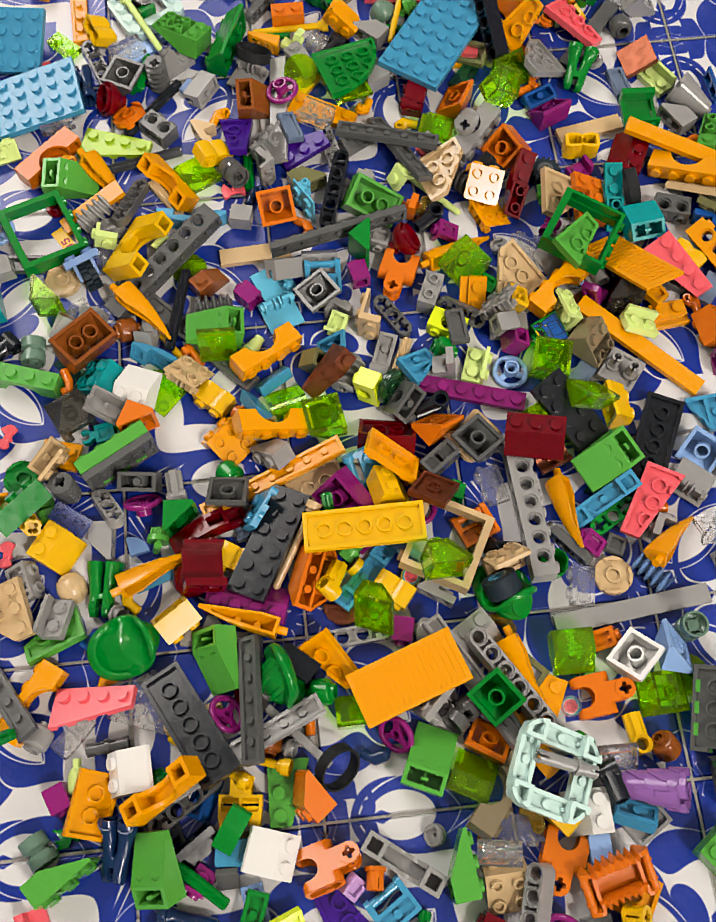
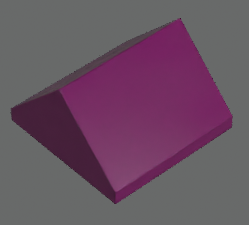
[526,99,572,131]

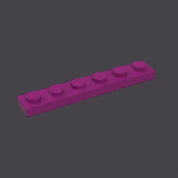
[419,375,527,413]

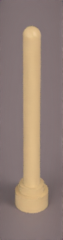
[273,499,322,590]

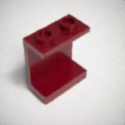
[181,537,228,593]

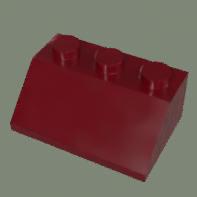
[602,132,649,176]
[504,412,567,461]
[357,419,416,455]

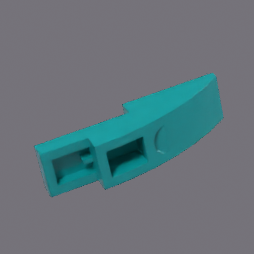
[602,162,624,232]

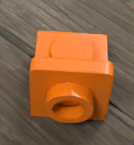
[401,193,420,221]
[588,625,622,653]

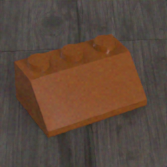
[48,308,117,375]

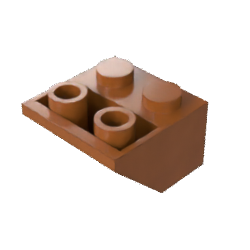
[235,78,270,120]

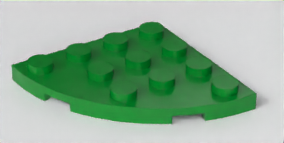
[311,37,376,99]

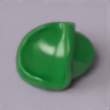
[471,564,537,620]
[87,614,160,681]
[261,643,306,709]

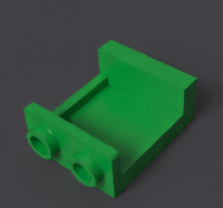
[618,87,661,130]

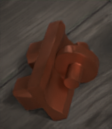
[533,445,573,475]

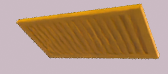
[586,236,684,291]
[345,627,473,729]

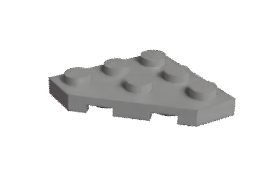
[524,39,566,78]

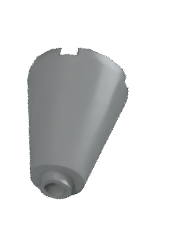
[664,72,712,118]

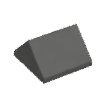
[100,54,145,95]
[293,268,342,314]
[450,413,505,463]
[205,477,249,508]

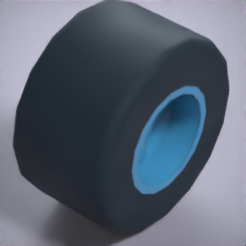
[481,567,522,602]

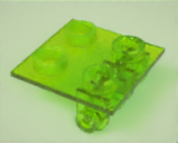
[153,369,187,417]

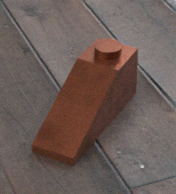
[301,343,357,400]

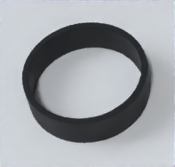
[234,41,272,65]
[622,167,641,205]
[315,743,360,793]

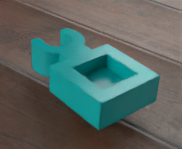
[81,422,116,446]

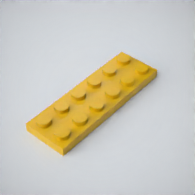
[302,500,427,553]

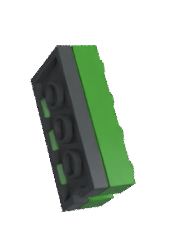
[73,420,159,492]
[690,664,716,753]

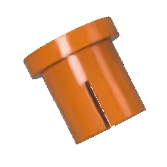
[364,866,386,892]

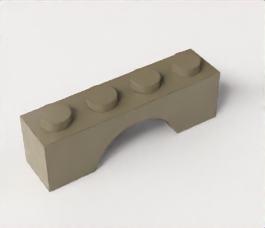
[465,749,513,842]

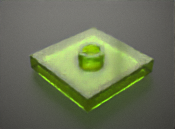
[173,157,222,194]
[196,327,238,362]

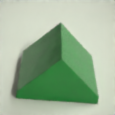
[348,218,370,268]
[162,499,200,538]
[467,666,528,727]

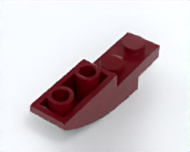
[502,148,537,220]
[169,507,246,554]

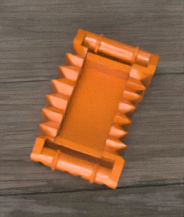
[577,844,661,918]

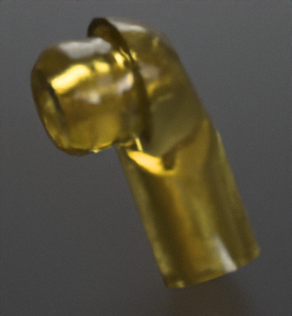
[416,196,432,214]
[491,613,517,633]
[518,807,546,834]

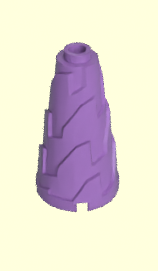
[603,767,692,814]

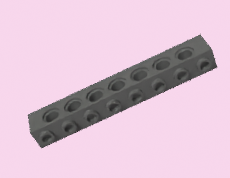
[104,203,223,320]

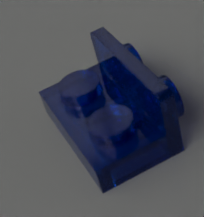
[46,501,93,539]

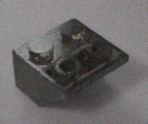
[604,278,647,316]

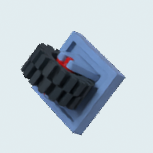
[62,246,104,293]

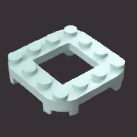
[107,0,185,42]
[506,718,602,824]

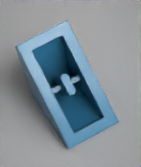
[317,329,346,352]

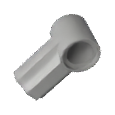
[164,469,188,500]

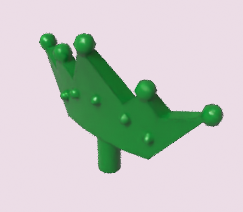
[52,822,80,851]

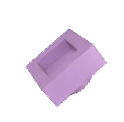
[338,871,366,904]

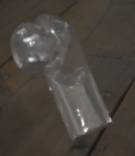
[66,297,88,318]

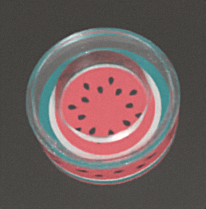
[560,695,582,717]

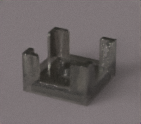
[44,388,99,443]

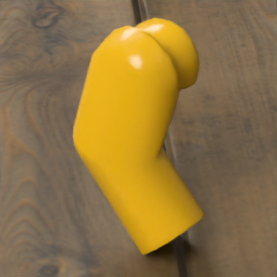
[394,117,418,130]
[121,594,142,616]

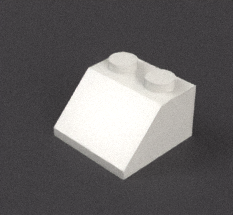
[112,364,163,410]
[606,627,666,682]
[106,744,154,799]
[559,786,615,837]
[240,825,301,883]

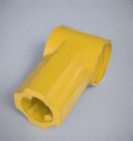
[19,514,42,536]
[315,559,348,602]
[621,711,653,756]

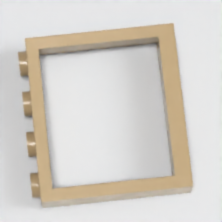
[397,500,495,595]

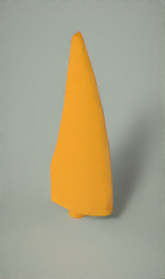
[77,148,127,209]
[419,236,489,272]
[109,281,171,340]
[544,468,584,548]
[643,516,694,568]
[109,553,181,599]
[198,603,289,640]
[497,625,547,704]

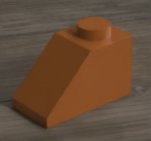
[188,268,230,301]

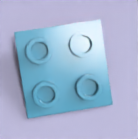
[292,178,316,223]
[250,269,296,302]
[257,292,305,335]

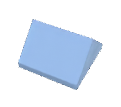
[675,425,716,473]
[655,618,694,674]

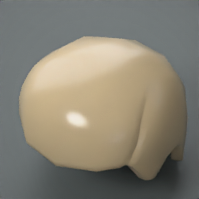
[56,572,89,604]

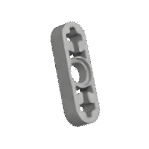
[91,489,126,529]

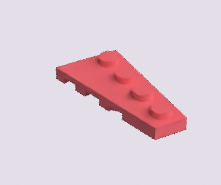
[543,0,602,47]
[644,231,713,298]
[619,461,686,539]
[47,685,138,731]

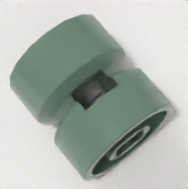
[20,335,46,369]
[674,611,709,642]
[18,829,59,874]

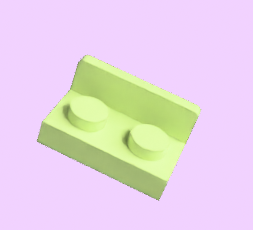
[636,60,677,98]
[0,138,23,167]
[554,288,583,332]
[619,303,659,339]
[461,346,493,385]

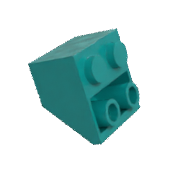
[620,200,666,242]
[75,359,124,396]

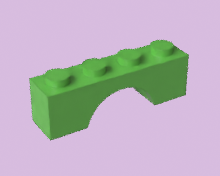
[0,362,65,400]

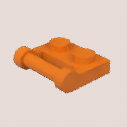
[449,502,501,550]

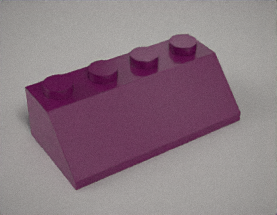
[311,466,374,555]
[203,578,291,627]

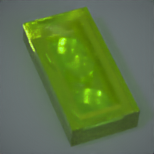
[46,31,82,60]

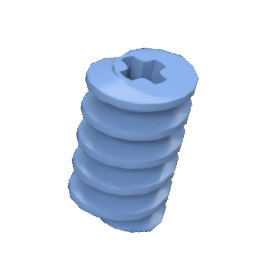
[631,552,677,592]

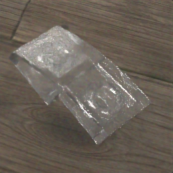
[50,720,96,761]

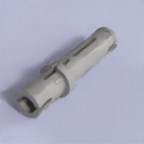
[534,748,599,780]

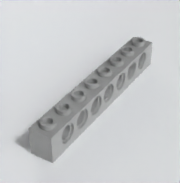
[500,434,560,584]

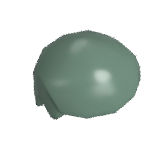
[370,0,394,23]

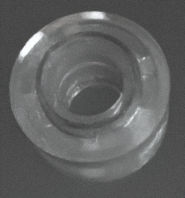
[305,29,328,53]

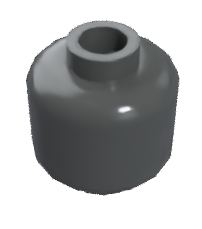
[609,13,632,39]

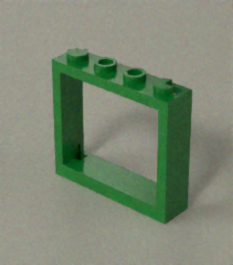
[537,187,626,276]
[0,189,89,278]

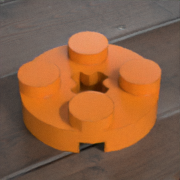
[112,101,146,130]

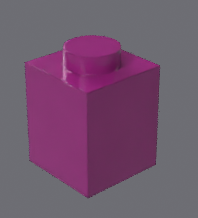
[347,259,371,290]
[233,279,263,312]
[500,327,530,356]
[390,615,415,648]
[41,781,72,819]

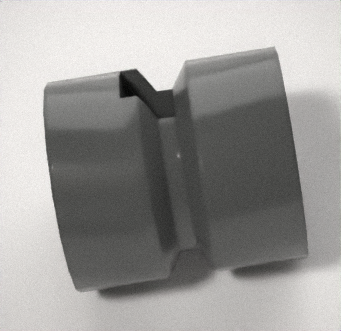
[218,157,249,188]
[442,694,482,736]

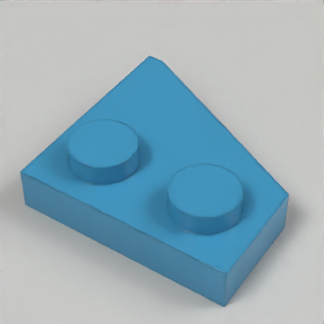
[395,348,433,386]
[684,393,716,432]
[242,486,279,532]

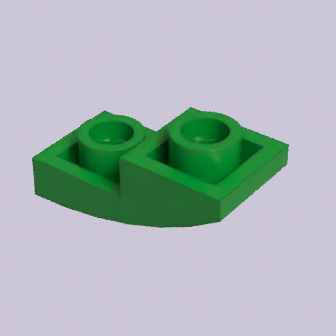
[211,803,253,856]

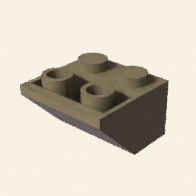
[567,316,615,368]

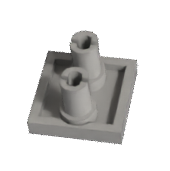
[596,346,646,394]
[408,688,455,726]

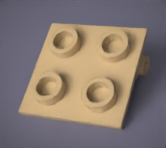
[163,355,215,395]

